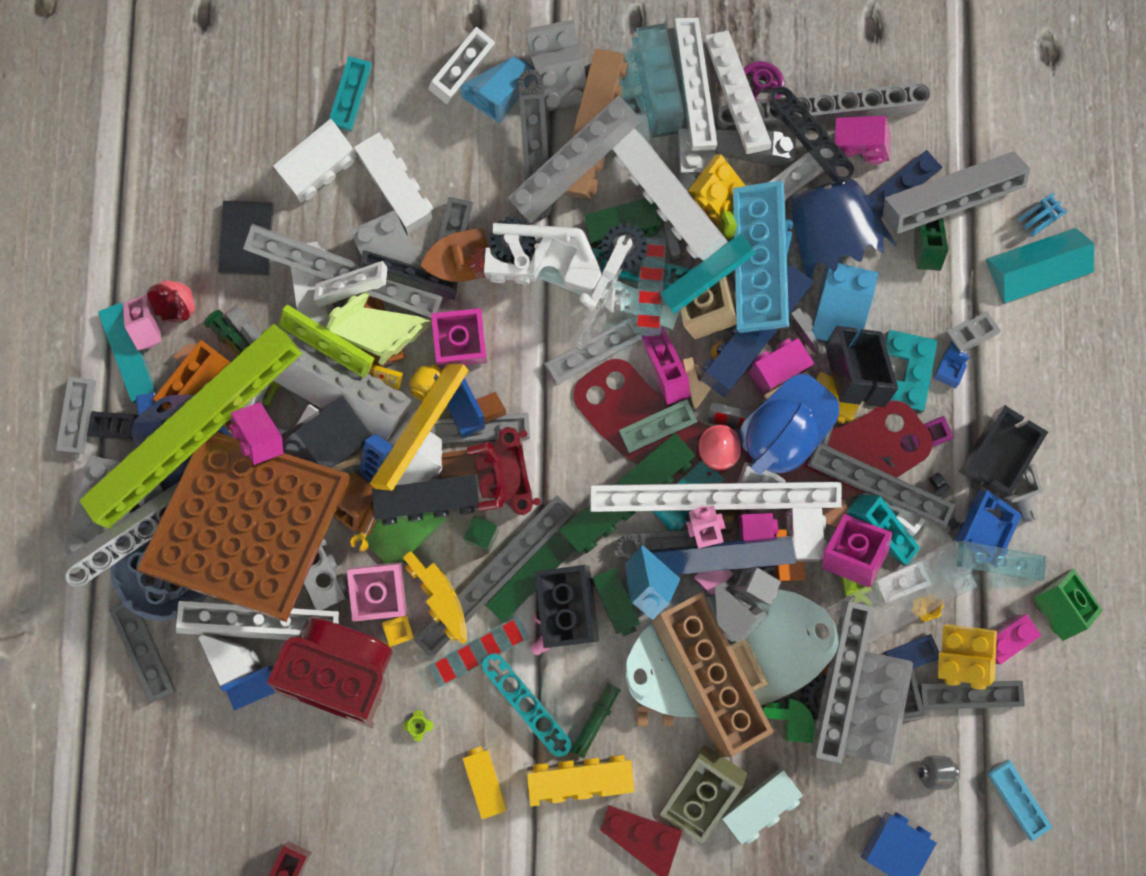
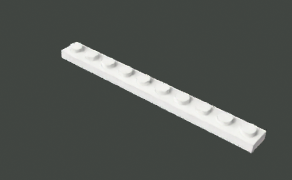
[590,482,841,512]

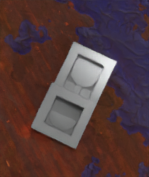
[947,311,1001,353]

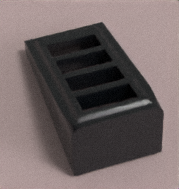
[87,411,138,441]

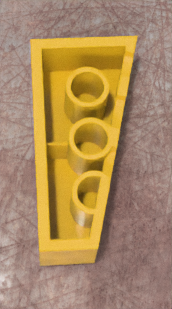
[527,754,635,807]

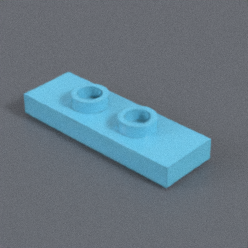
[986,759,1053,842]

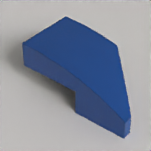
[933,340,969,389]

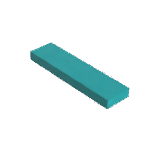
[660,233,756,314]
[98,303,157,403]

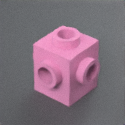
[687,505,725,548]

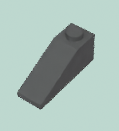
[716,130,796,168]

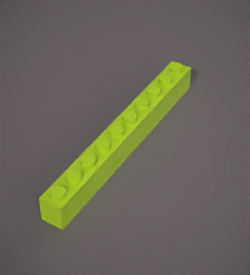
[79,324,303,529]

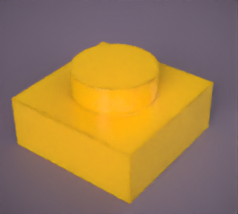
[382,614,415,647]

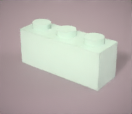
[721,768,803,844]

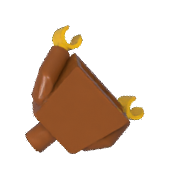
[334,473,377,552]

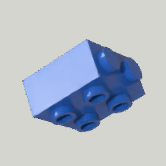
[860,811,937,876]

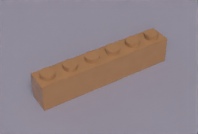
[563,48,629,201]

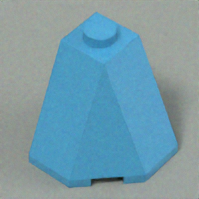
[460,56,533,123]
[625,545,680,620]

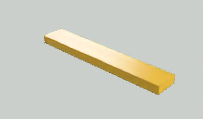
[370,364,468,491]

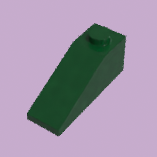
[914,218,948,271]

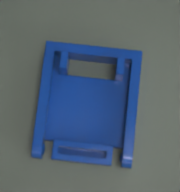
[956,490,1022,567]

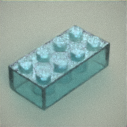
[630,23,685,138]

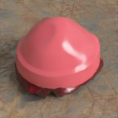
[147,280,195,322]
[697,425,743,473]

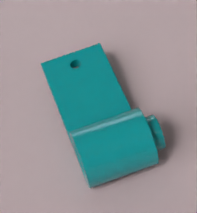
[652,461,725,531]

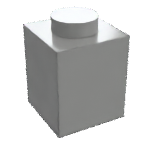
[734,567,781,605]

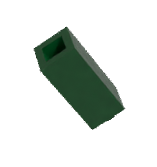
[463,515,500,553]
[592,567,640,637]

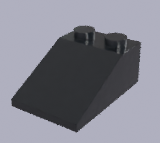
[281,396,372,468]

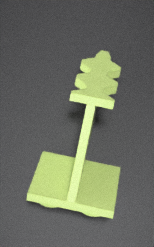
[324,291,432,365]

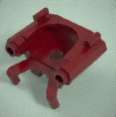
[467,427,541,515]

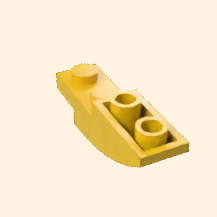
[403,551,467,644]

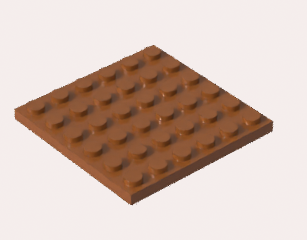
[137,432,350,622]

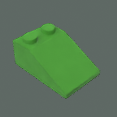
[366,515,448,565]

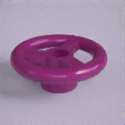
[743,61,785,101]

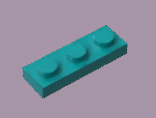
[329,56,373,132]

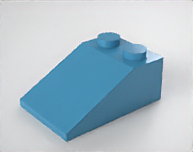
[812,263,879,348]

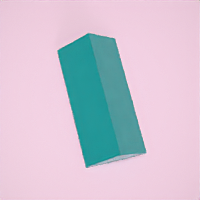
[986,228,1094,304]

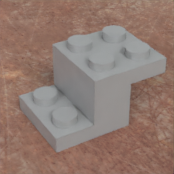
[525,19,586,112]

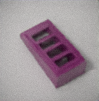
[900,416,954,452]

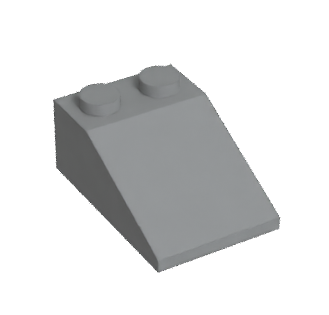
[350,210,420,303]

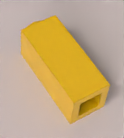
[463,746,507,819]

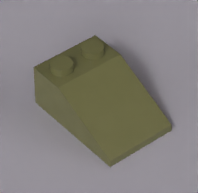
[659,745,747,844]

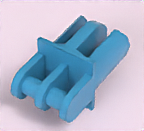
[1017,193,1068,237]

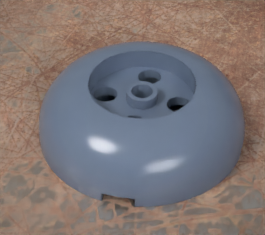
[110,521,208,621]

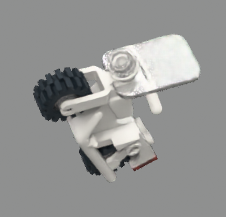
[470,216,647,355]

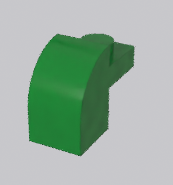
[761,698,814,743]

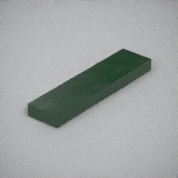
[485,533,574,623]

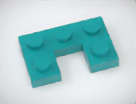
[885,330,938,413]

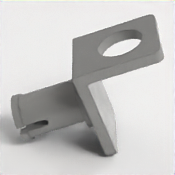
[1002,464,1043,523]

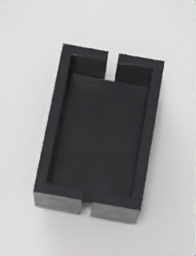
[825,326,898,408]
[959,405,1048,499]

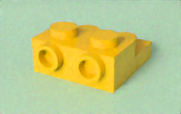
[688,154,745,225]
[938,624,997,689]

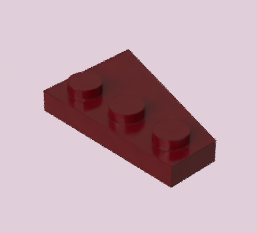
[600,804,683,876]

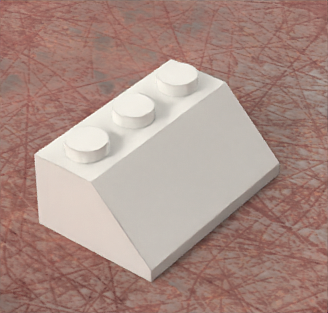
[273,119,356,203]

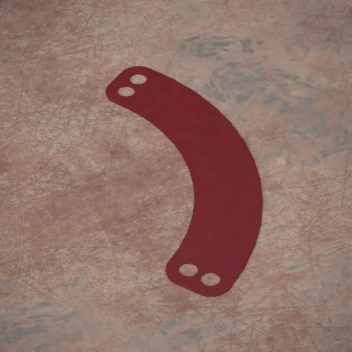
[574,359,932,500]

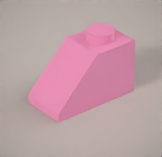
[123,294,162,351]

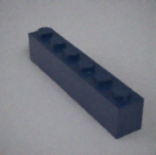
[701,264,814,398]

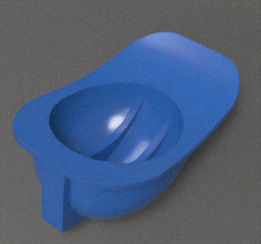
[739,374,839,476]

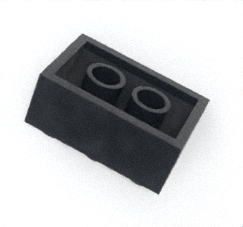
[535,565,599,648]

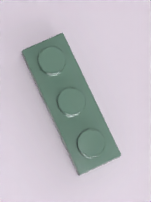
[619,399,698,454]

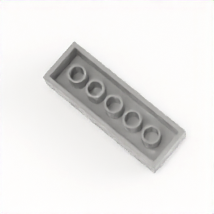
[273,327,412,441]

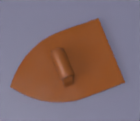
[420,228,488,282]

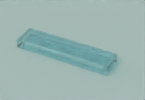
[957,541,1047,581]

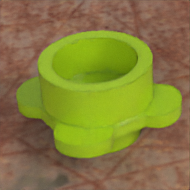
[403,710,434,742]

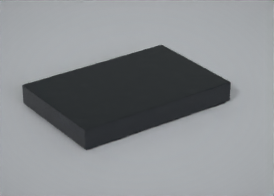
[218,201,274,276]

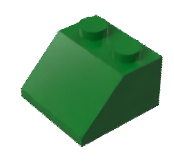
[1033,568,1103,641]

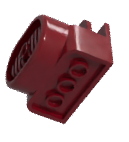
[267,617,393,729]

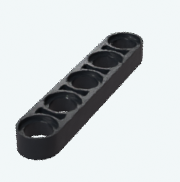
[769,86,854,184]

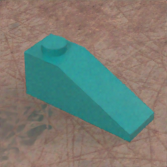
[847,494,920,566]

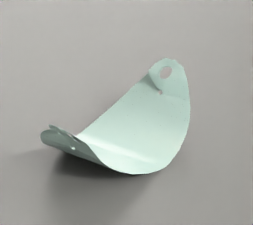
[626,589,839,717]

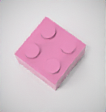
[347,562,408,622]

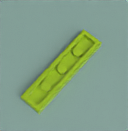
[278,305,374,379]

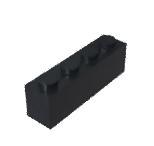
[371,474,479,526]

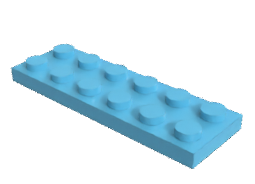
[733,180,789,333]

